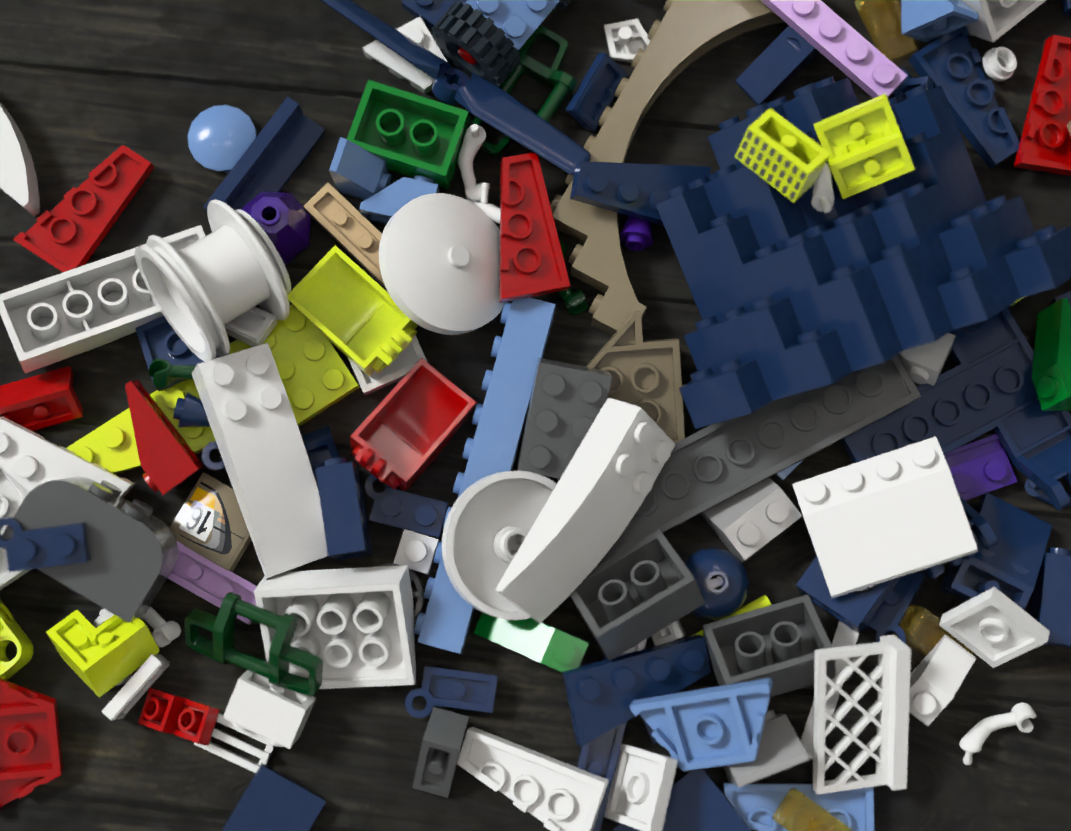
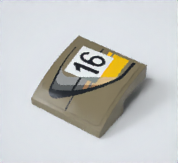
[170,472,251,572]

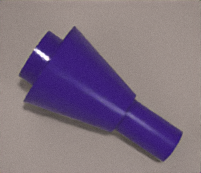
[619,216,653,251]

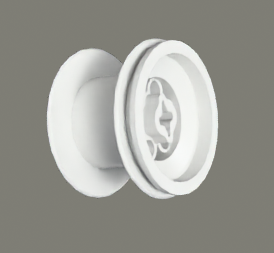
[135,199,291,362]

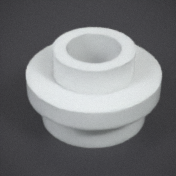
[983,47,1017,81]

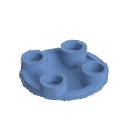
[188,105,258,174]

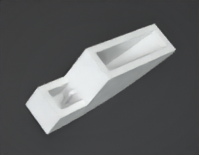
[0,102,40,217]

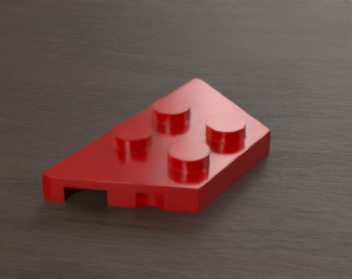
[0,679,63,809]

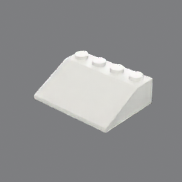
[792,436,978,598]
[254,565,416,689]

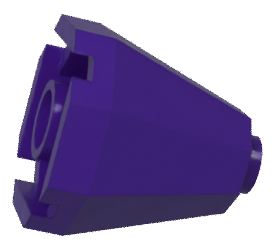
[240,191,312,265]

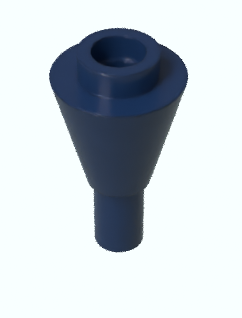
[173,392,211,427]

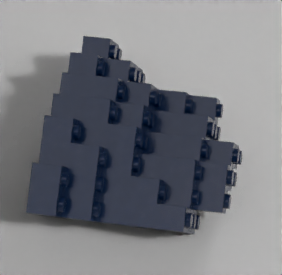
[656,76,1071,429]

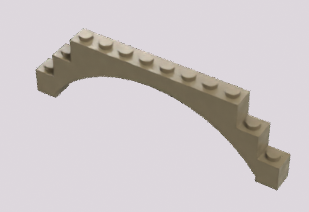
[551,0,785,336]

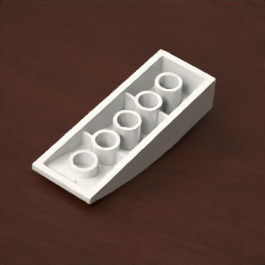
[0,225,205,373]
[191,343,328,579]
[495,398,676,623]

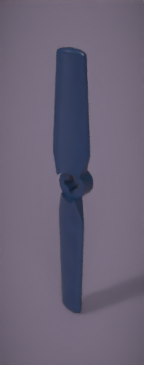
[321,0,591,175]

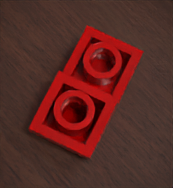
[138,688,220,746]

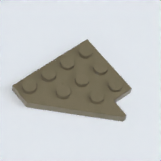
[586,311,685,443]

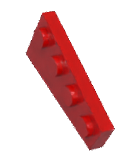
[1014,35,1071,176]
[13,145,154,273]
[499,152,570,303]

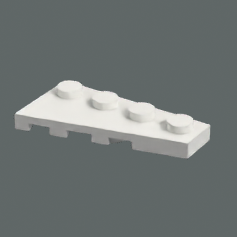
[0,416,135,497]
[457,727,609,831]

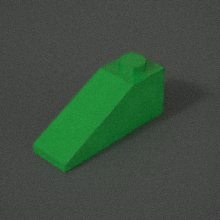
[1032,298,1071,411]
[473,612,589,673]

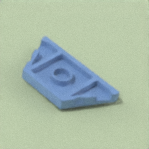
[630,678,773,771]

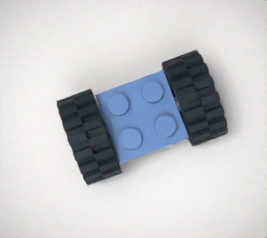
[431,0,572,87]

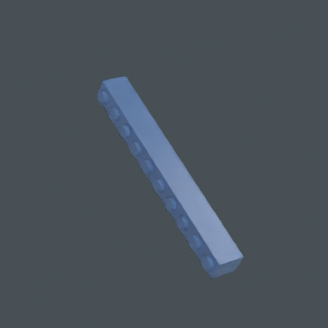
[414,297,556,654]

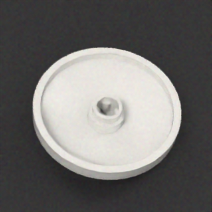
[379,193,505,335]
[442,471,557,620]

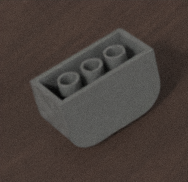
[2,477,178,623]

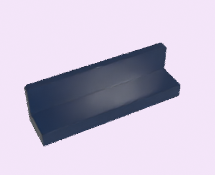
[203,97,325,211]

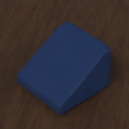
[301,426,341,476]

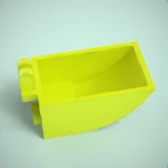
[287,245,418,377]

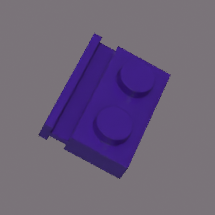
[944,434,1017,500]

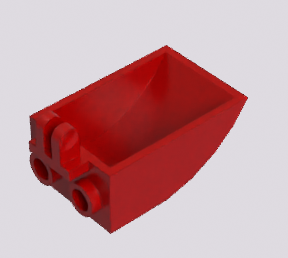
[350,357,477,492]

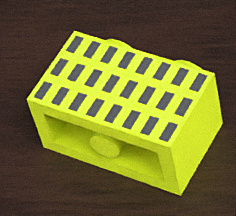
[735,108,831,203]

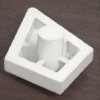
[604,19,651,62]

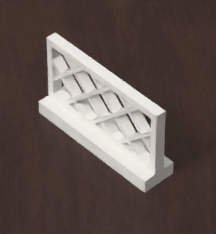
[813,635,911,795]

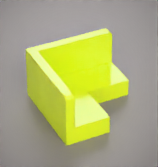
[46,610,159,698]

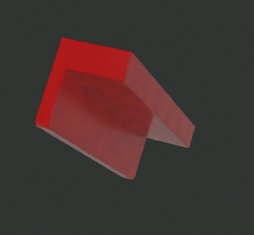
[0,366,83,431]

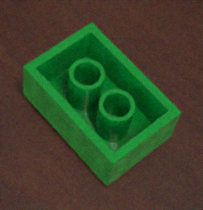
[347,80,470,189]

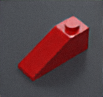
[125,380,204,495]

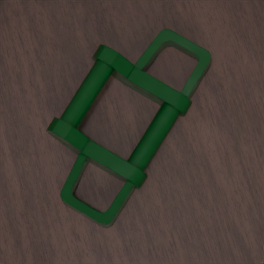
[470,25,578,157]
[185,592,323,696]

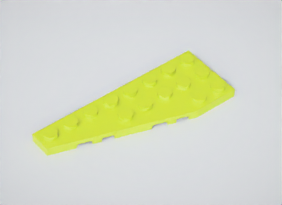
[66,305,360,475]

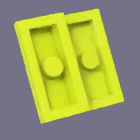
[814,93,915,199]

